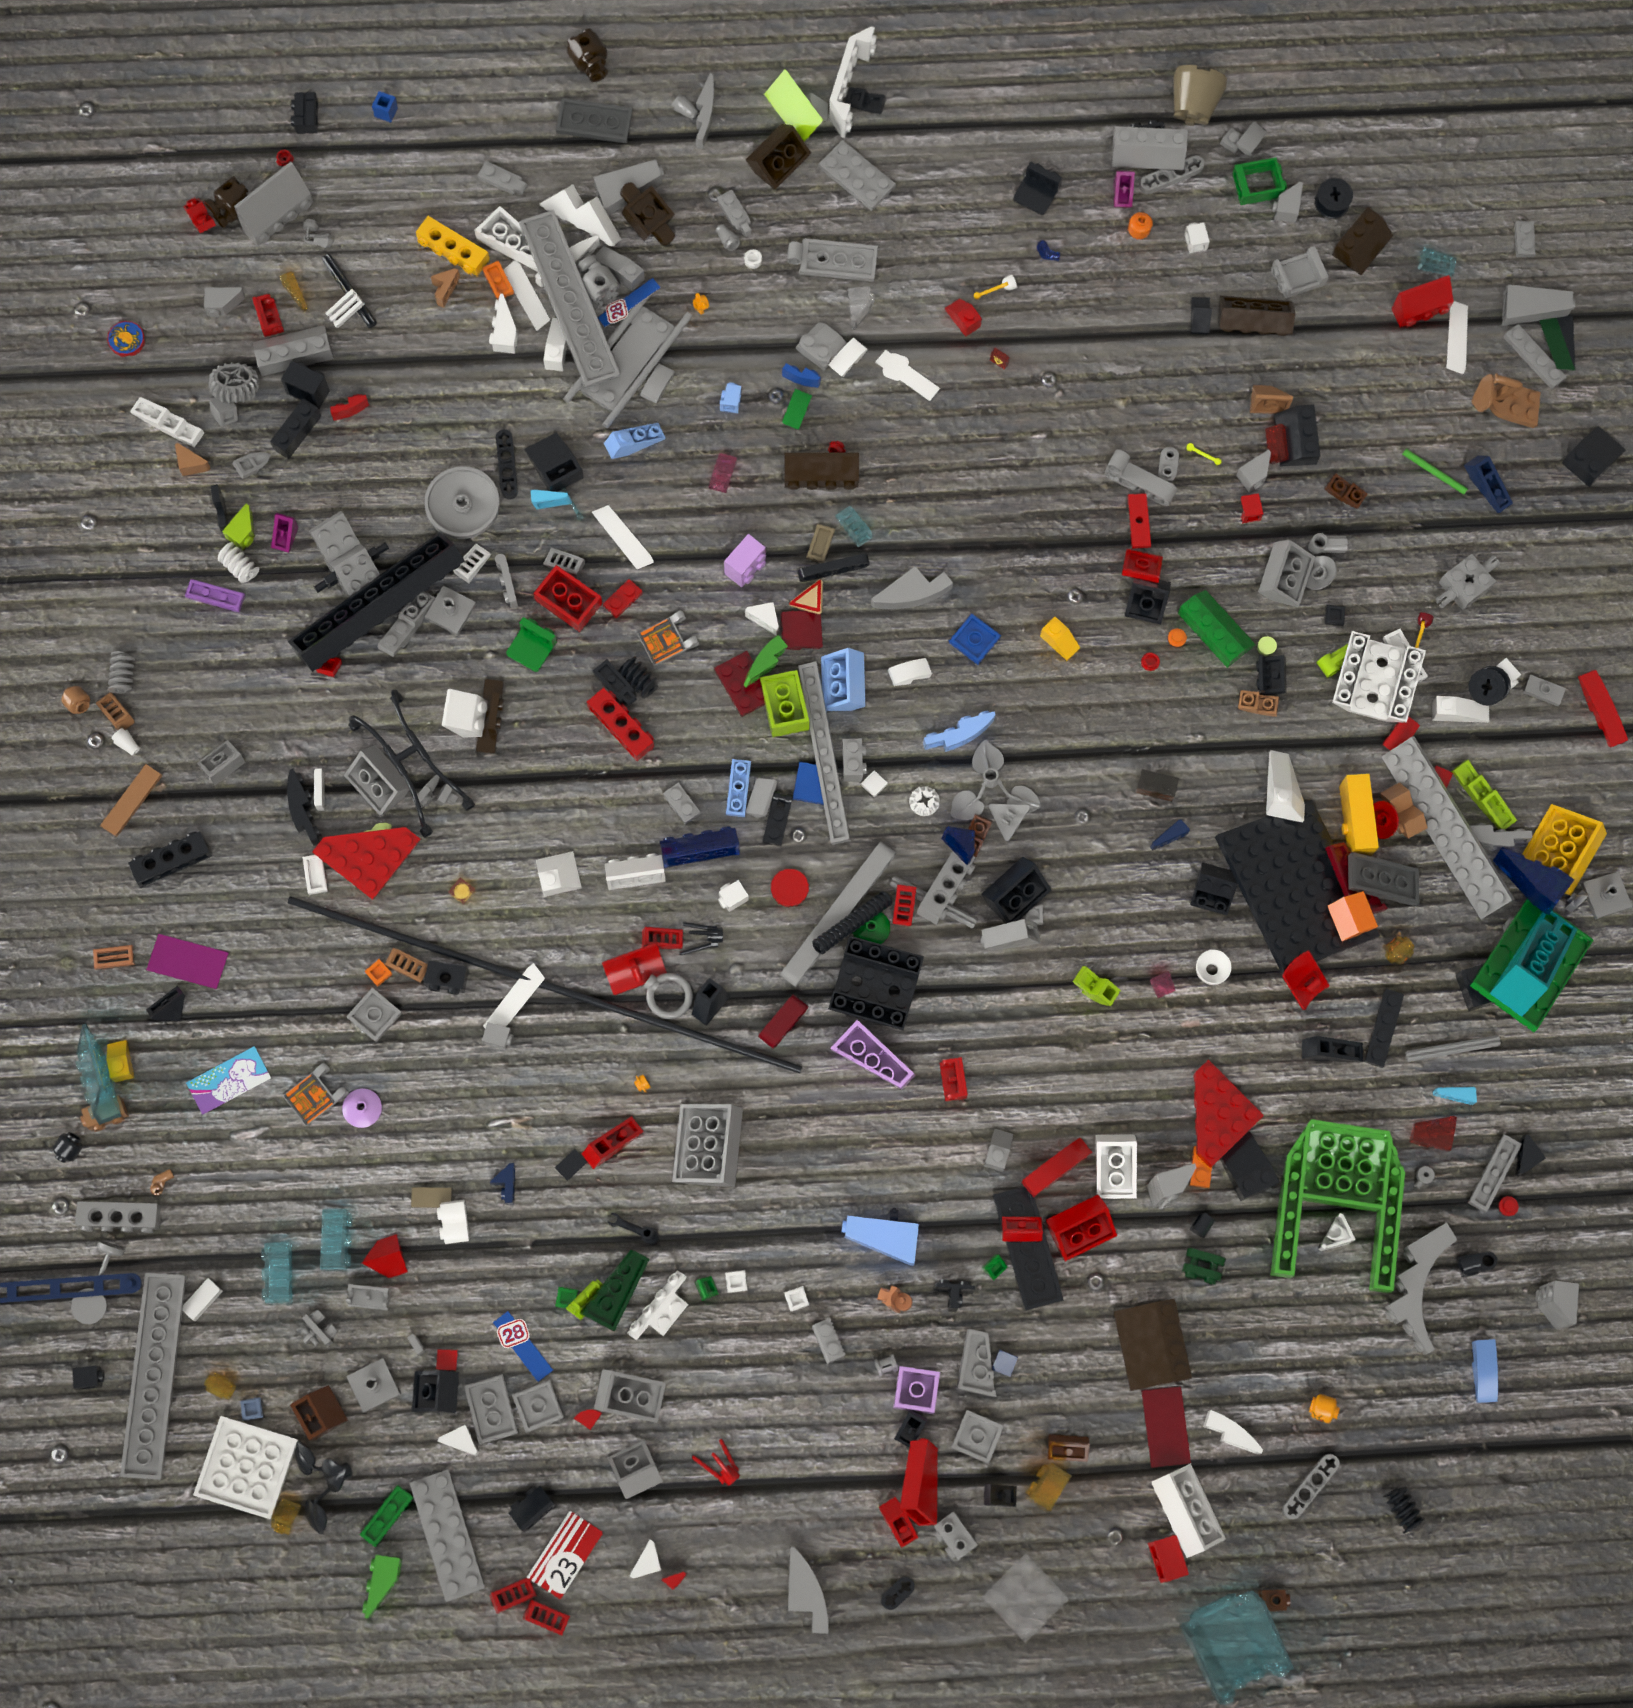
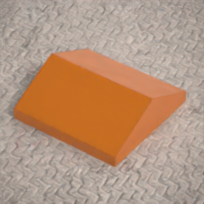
[1328,891,1378,942]

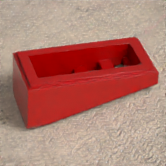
[892,884,917,926]
[642,926,683,949]
[489,1577,537,1614]
[523,1600,570,1636]

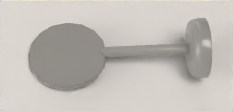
[71,1241,125,1324]

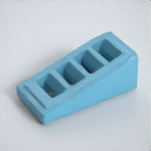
[531,490,572,509]
[1433,1087,1477,1105]

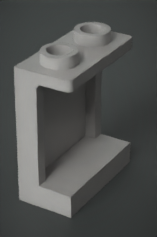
[1271,246,1329,299]

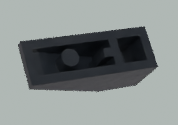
[1302,1036,1363,1062]

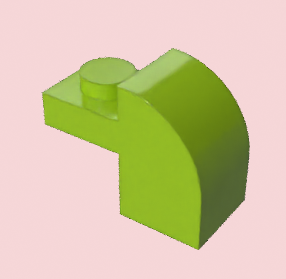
[1073,966,1121,1006]

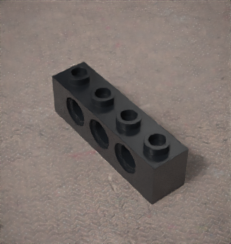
[128,832,212,888]

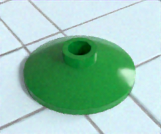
[852,912,890,944]

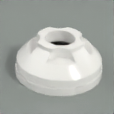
[1196,950,1231,985]

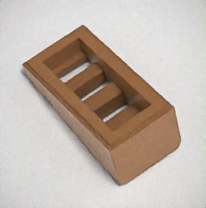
[96,692,135,731]
[385,947,428,983]

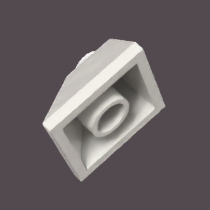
[536,851,582,897]

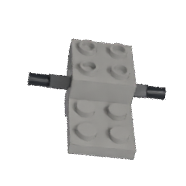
[309,511,389,597]

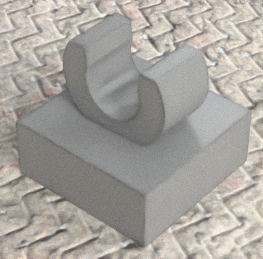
[434,784,458,806]

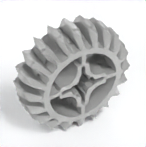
[208,362,260,404]

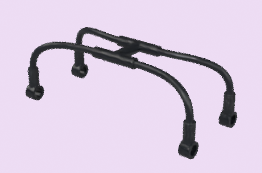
[348,689,475,838]

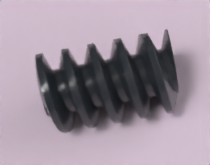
[619,656,658,698]
[1383,1487,1424,1534]

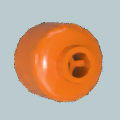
[1128,212,1152,239]

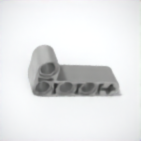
[1105,450,1177,506]

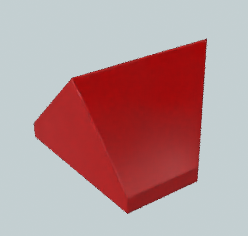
[362,1234,408,1279]

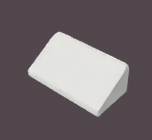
[182,1278,223,1322]

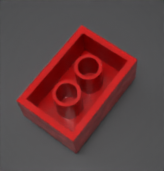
[533,565,602,632]

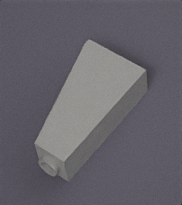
[594,159,664,216]
[1502,285,1576,326]

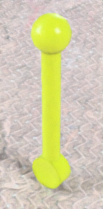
[1186,443,1222,465]

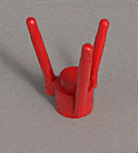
[692,1439,740,1486]

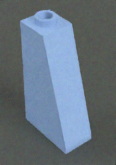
[842,1216,919,1266]

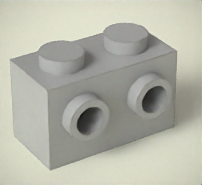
[842,738,866,782]
[933,1511,978,1560]

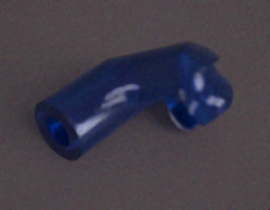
[1037,240,1060,261]

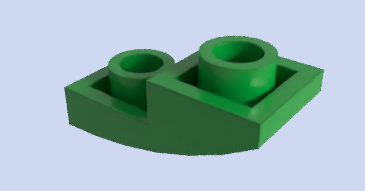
[782,389,812,430]

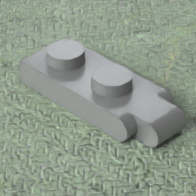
[477,161,527,195]

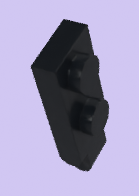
[593,659,637,706]

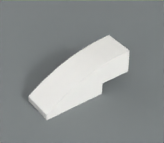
[1203,1410,1263,1454]

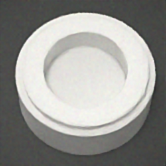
[744,249,762,269]

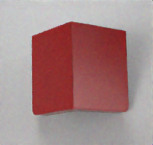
[1241,493,1263,524]

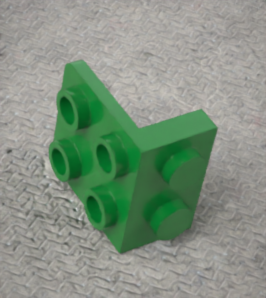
[506,617,557,672]

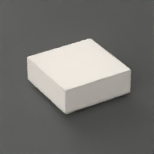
[861,771,888,798]
[725,1270,747,1293]
[784,1286,809,1312]

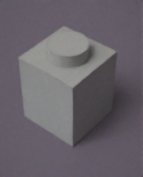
[482,1022,514,1050]

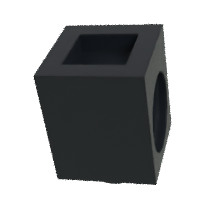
[72,1365,105,1390]

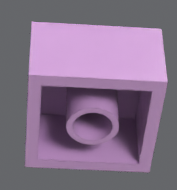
[724,534,766,587]
[893,1366,940,1414]

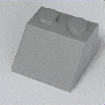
[608,1440,663,1499]

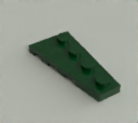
[579,1250,650,1332]

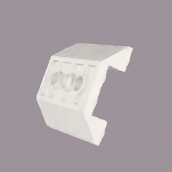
[1332,631,1426,723]

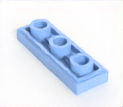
[726,759,751,817]

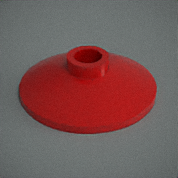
[1373,801,1399,839]

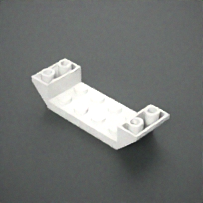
[829,26,877,138]

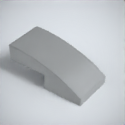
[1235,121,1267,156]
[640,364,675,403]

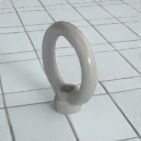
[643,973,693,1019]

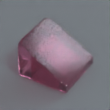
[1150,971,1176,998]

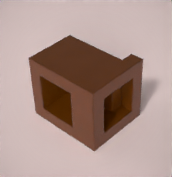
[1258,1590,1290,1611]

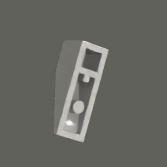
[595,246,645,292]

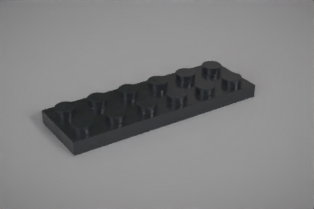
[993,1186,1064,1311]

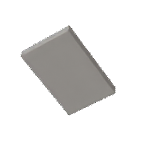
[464,1374,519,1445]

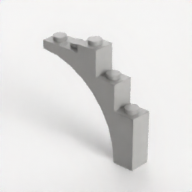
[1385,1223,1457,1355]

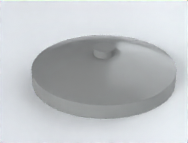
[424,466,500,539]

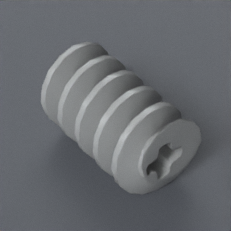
[107,651,135,694]

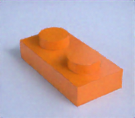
[482,261,514,300]
[1189,1146,1212,1188]

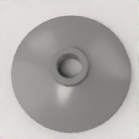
[1306,556,1337,590]

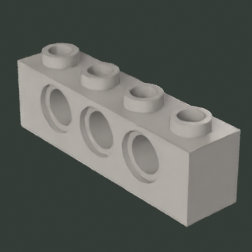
[916,846,976,925]
[75,1201,161,1233]

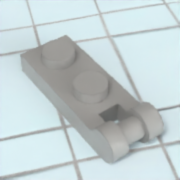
[495,554,518,609]

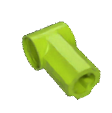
[1316,644,1348,678]

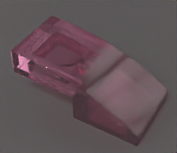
[708,453,737,493]

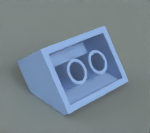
[821,648,865,711]

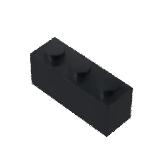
[270,399,321,459]

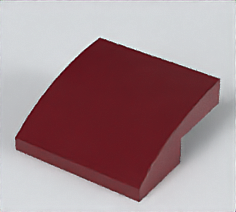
[780,611,823,650]

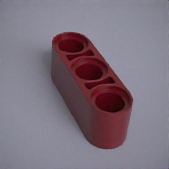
[758,994,809,1049]

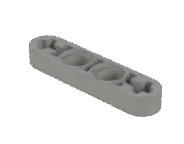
[1139,155,1204,194]
[1282,1454,1339,1520]

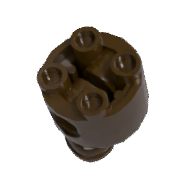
[567,28,608,82]
[204,176,248,229]

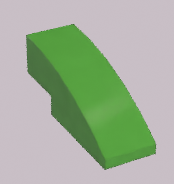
[744,635,788,687]

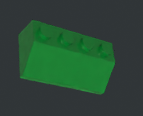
[1178,590,1256,668]

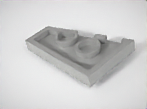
[956,1329,996,1397]

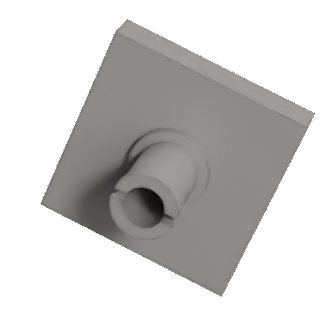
[424,585,477,636]
[1581,872,1633,920]
[347,1358,401,1413]

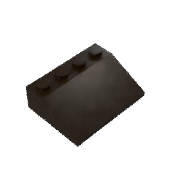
[1113,1298,1192,1391]

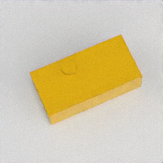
[1339,774,1379,857]

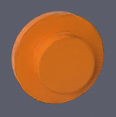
[1168,628,1187,647]

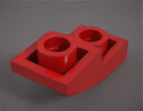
[330,394,369,421]
[1382,716,1420,751]

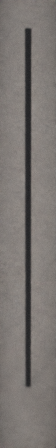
[288,896,802,1074]

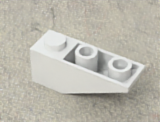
[489,293,518,354]

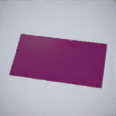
[146,934,228,989]

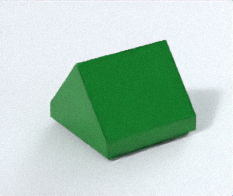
[982,1254,1007,1281]
[695,1276,718,1301]

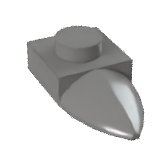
[233,452,271,479]
[413,775,439,808]
[1565,890,1589,913]

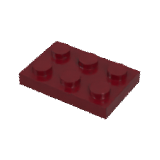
[714,651,765,717]

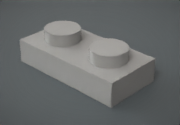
[1514,221,1536,257]
[663,783,701,825]

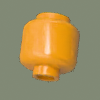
[1309,1394,1340,1423]

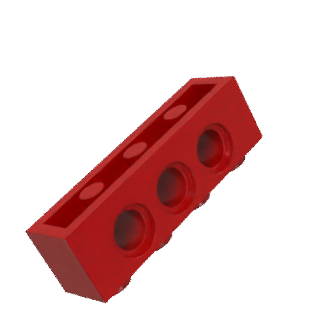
[587,688,654,761]

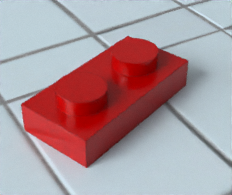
[603,579,643,619]

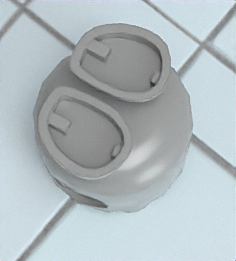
[577,255,620,309]

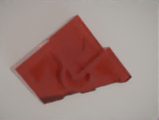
[1409,1116,1457,1152]

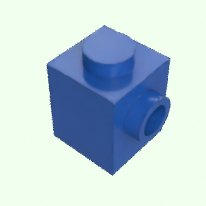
[372,91,398,123]

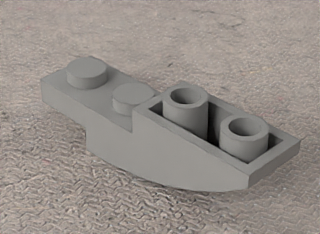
[378,592,435,657]
[1470,823,1533,852]

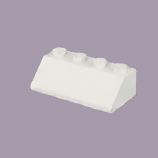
[1151,1464,1226,1558]

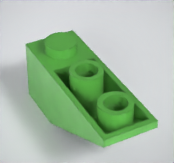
[362,1555,402,1618]

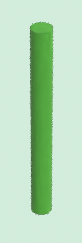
[1402,449,1468,495]

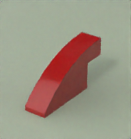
[1021,1137,1093,1198]

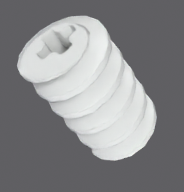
[218,542,260,583]

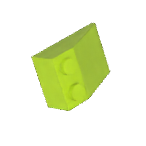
[760,670,809,737]

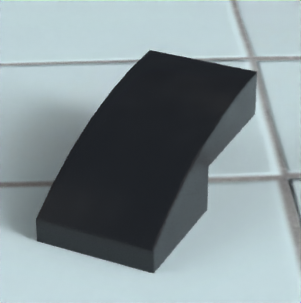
[845,87,886,114]

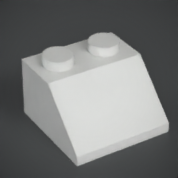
[442,689,488,738]

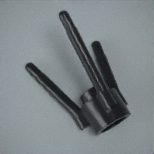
[679,922,723,955]

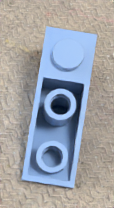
[604,423,666,459]

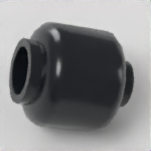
[52,1132,83,1163]

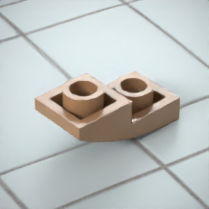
[1238,690,1279,717]

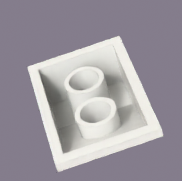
[1095,1134,1137,1199]

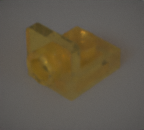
[271,1498,301,1535]

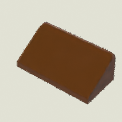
[1048,1434,1090,1462]

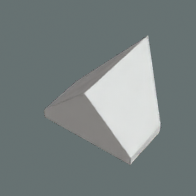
[1318,1213,1356,1251]

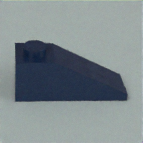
[1464,455,1513,513]

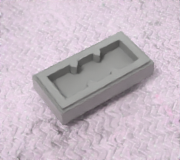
[1523,674,1566,706]

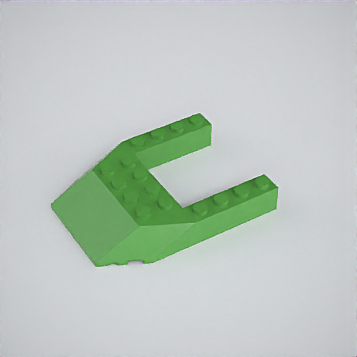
[1271,1119,1405,1293]

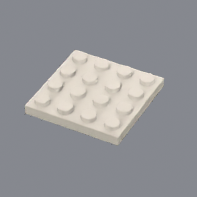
[193,1416,298,1519]

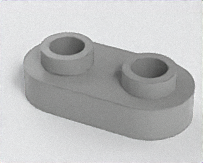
[1157,447,1179,483]

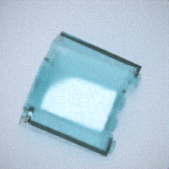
[1180,1590,1294,1705]

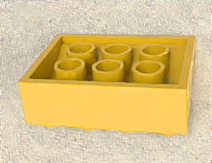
[1515,804,1607,896]

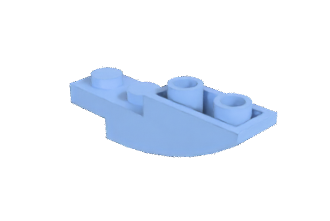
[923,711,996,752]

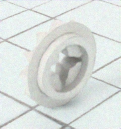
[909,786,940,816]

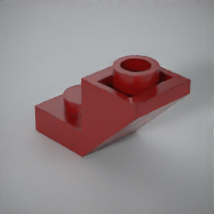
[183,198,216,233]

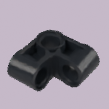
[1456,1252,1497,1278]

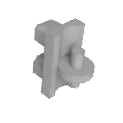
[302,1310,338,1346]

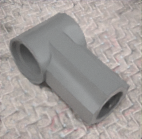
[1308,533,1348,555]

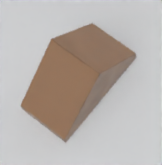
[175,443,211,476]

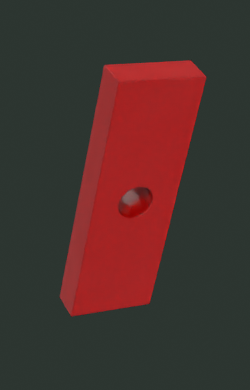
[1127,493,1151,549]

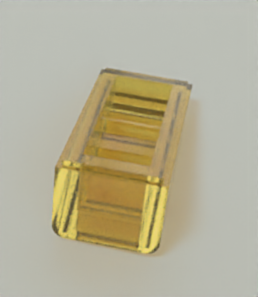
[279,271,308,311]

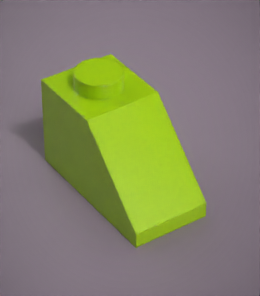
[222,504,255,550]

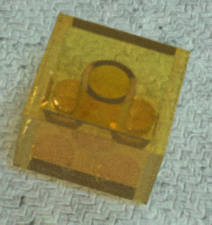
[1025,1462,1071,1512]

